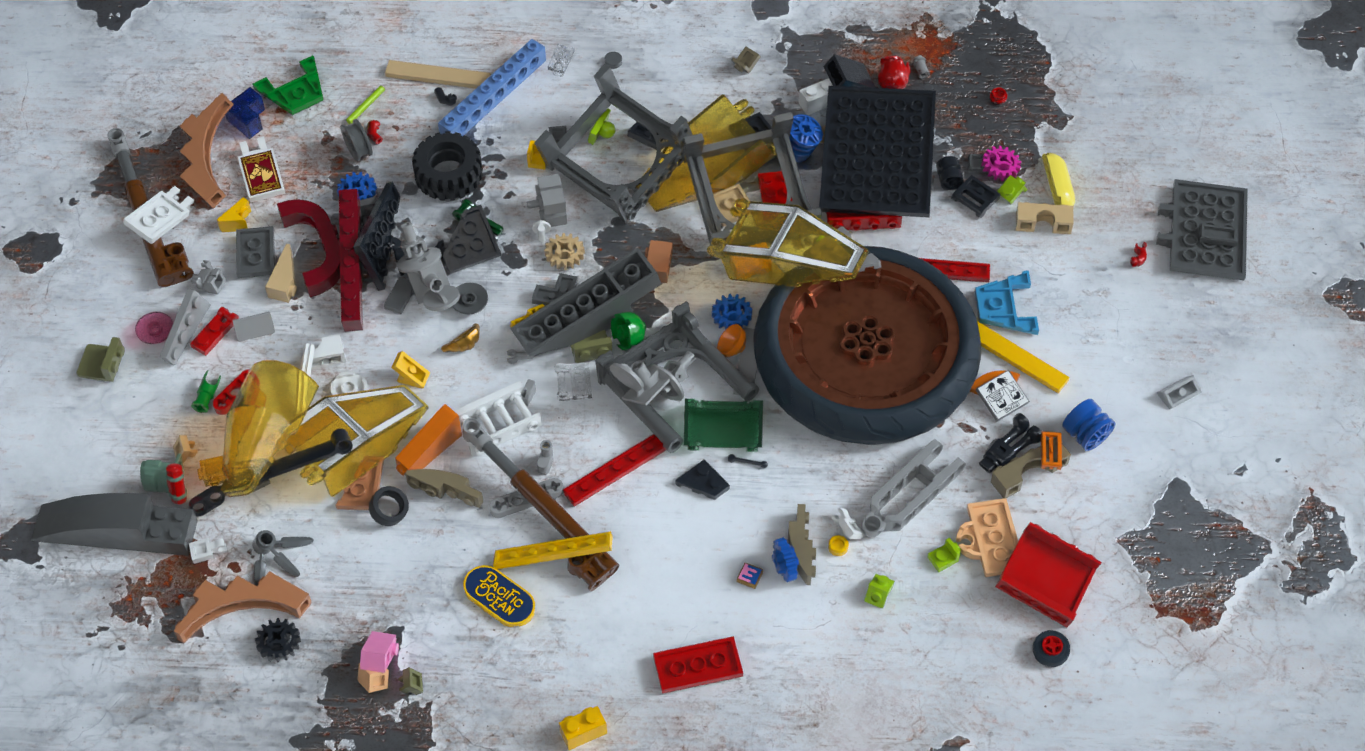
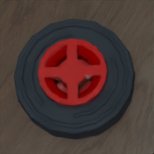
[1033,630,1070,667]

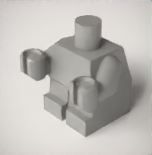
[191,260,226,294]

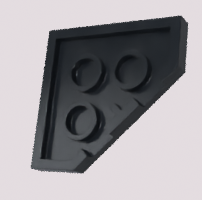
[443,205,501,274]

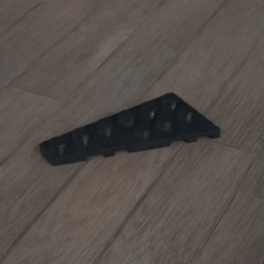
[353,181,400,291]

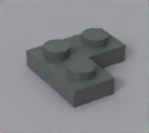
[532,273,578,306]

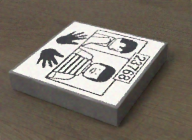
[976,370,1030,422]

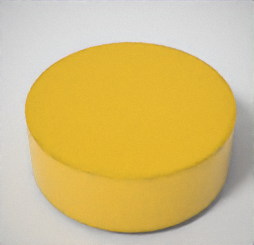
[828,535,849,556]

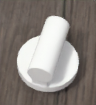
[532,220,551,242]

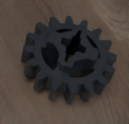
[255,618,301,663]

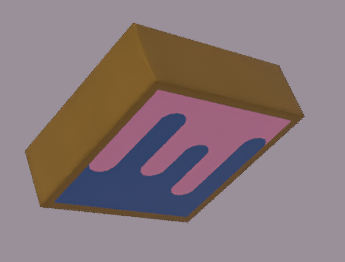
[737,563,763,589]

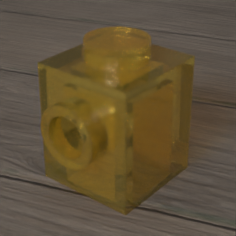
[197,456,229,487]

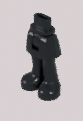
[979,413,1042,473]

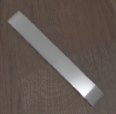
[489,478,563,518]

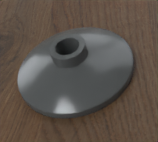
[452,283,488,315]

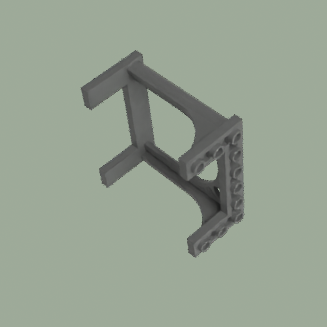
[534,63,693,224]
[682,112,822,258]

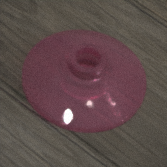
[135,312,173,344]

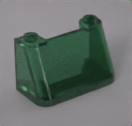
[684,398,763,452]

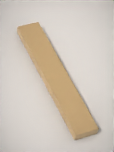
[385,60,491,89]

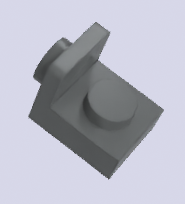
[360,197,377,226]

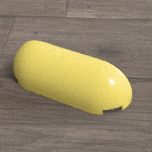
[1042,153,1075,206]

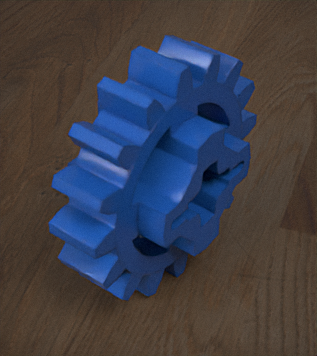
[337,172,377,200]
[712,293,753,330]
[772,537,799,582]

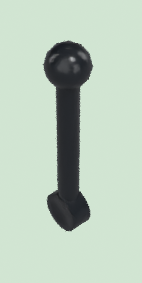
[728,454,768,468]

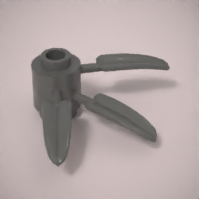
[252,530,314,586]

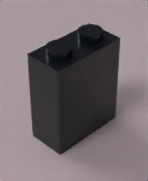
[823,54,876,88]

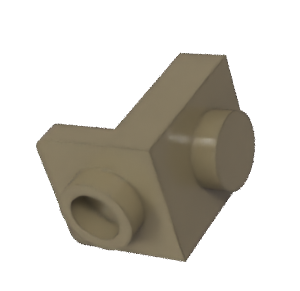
[732,46,761,74]

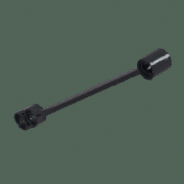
[189,428,353,517]

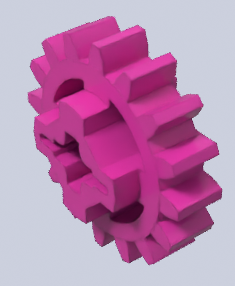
[981,145,1021,182]

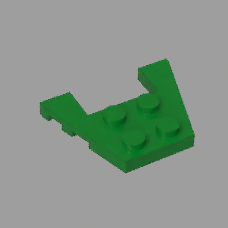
[252,55,324,115]

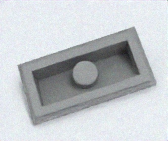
[232,312,275,341]
[1157,375,1202,409]

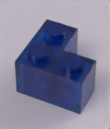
[225,87,265,139]

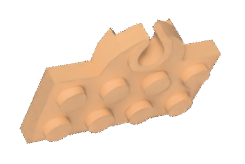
[956,498,1018,577]

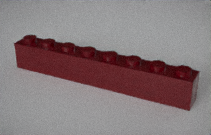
[339,189,363,332]

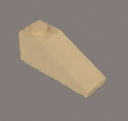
[265,243,297,303]

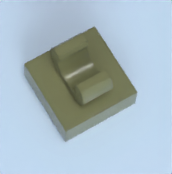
[398,667,423,695]

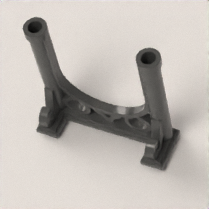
[595,301,759,453]

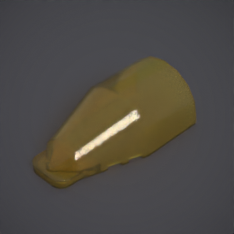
[221,360,319,497]

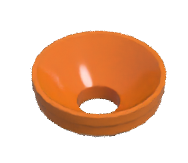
[717,324,747,357]

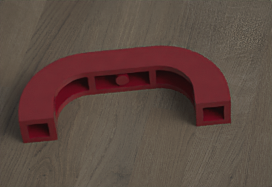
[277,199,340,298]

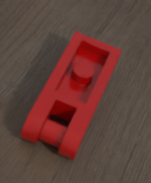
[190,307,239,356]

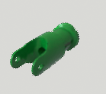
[191,370,221,413]

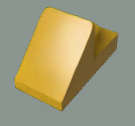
[217,197,251,232]
[391,351,430,389]

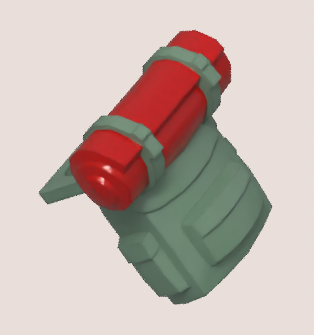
[140,454,187,505]

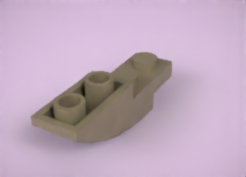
[405,469,483,508]
[788,504,816,585]

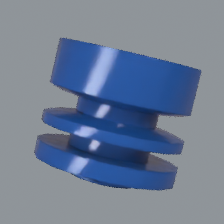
[789,114,823,162]
[1062,399,1116,451]

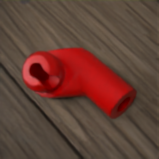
[366,120,383,144]

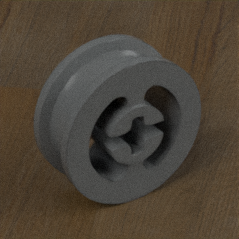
[340,119,373,161]

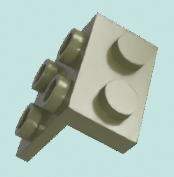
[570,330,612,364]
[76,337,125,382]

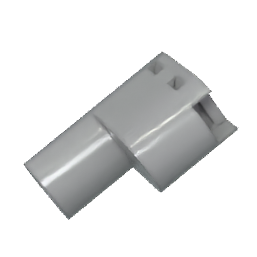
[537,440,554,475]

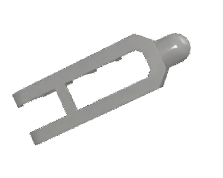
[862,439,966,537]

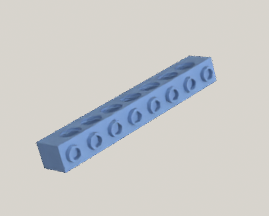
[438,39,546,136]

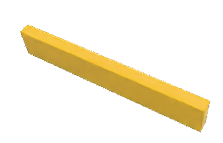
[977,321,1070,393]
[493,531,613,569]

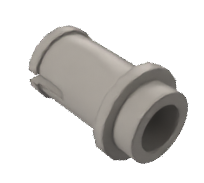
[912,55,930,79]

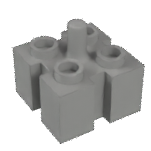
[527,174,567,227]

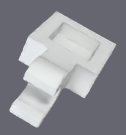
[831,508,865,539]
[189,538,227,564]

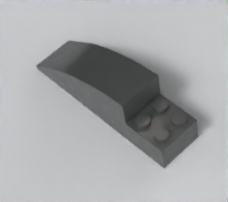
[510,248,662,357]
[31,493,198,556]

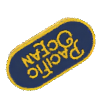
[463,565,535,627]

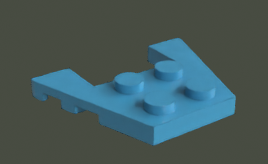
[975,270,1039,335]

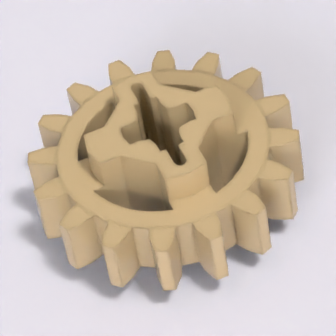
[544,233,585,270]

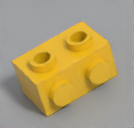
[559,706,607,750]

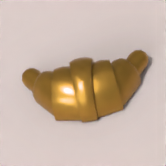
[441,323,480,352]

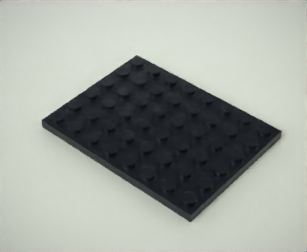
[819,86,936,218]

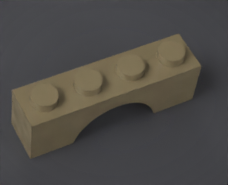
[991,437,1071,498]

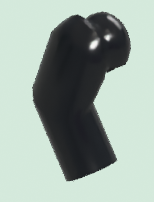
[434,87,457,106]

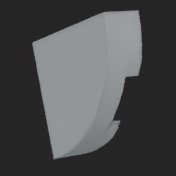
[522,379,536,406]

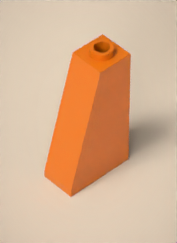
[395,404,462,476]

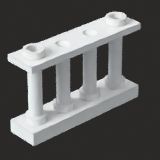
[454,381,542,457]

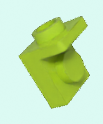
[927,538,961,573]

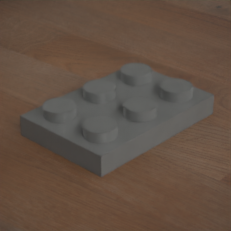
[236,226,275,278]

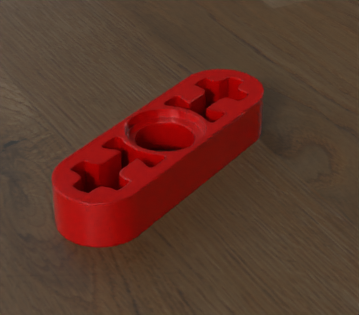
[213,369,258,415]

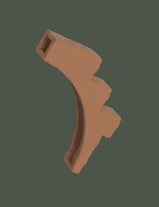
[180,93,234,209]
[174,571,312,643]

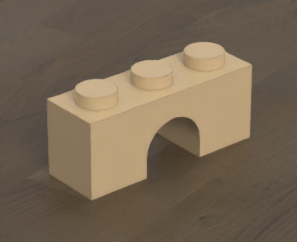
[1016,202,1074,234]

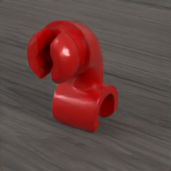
[1130,242,1147,267]

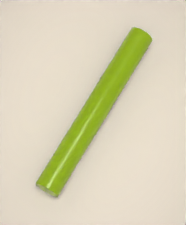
[346,85,385,124]

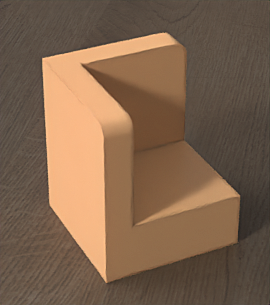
[358,663,389,693]

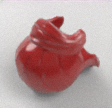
[878,55,910,89]

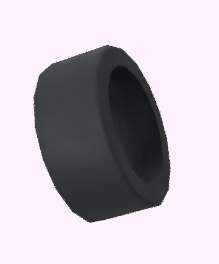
[369,486,409,526]

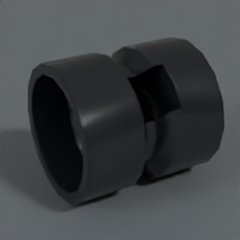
[936,156,964,190]

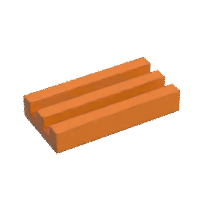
[1041,431,1062,470]

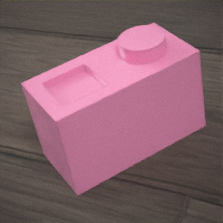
[360,631,399,673]

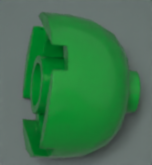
[611,312,646,351]

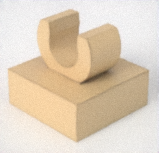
[173,435,197,463]

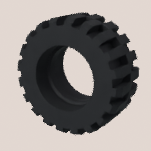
[412,131,483,201]

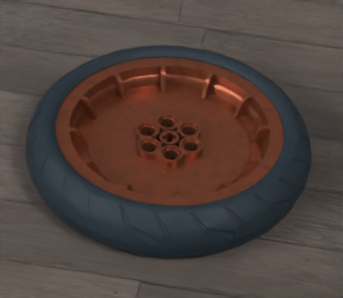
[753,246,981,445]

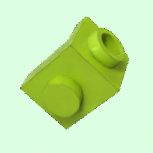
[997,175,1028,204]
[864,574,895,608]

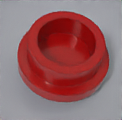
[990,87,1007,104]

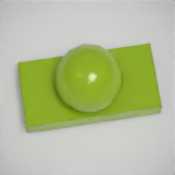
[588,109,616,145]

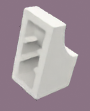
[311,334,346,370]

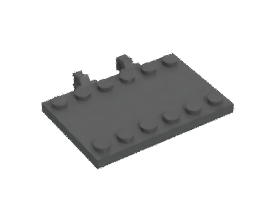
[1156,179,1248,281]

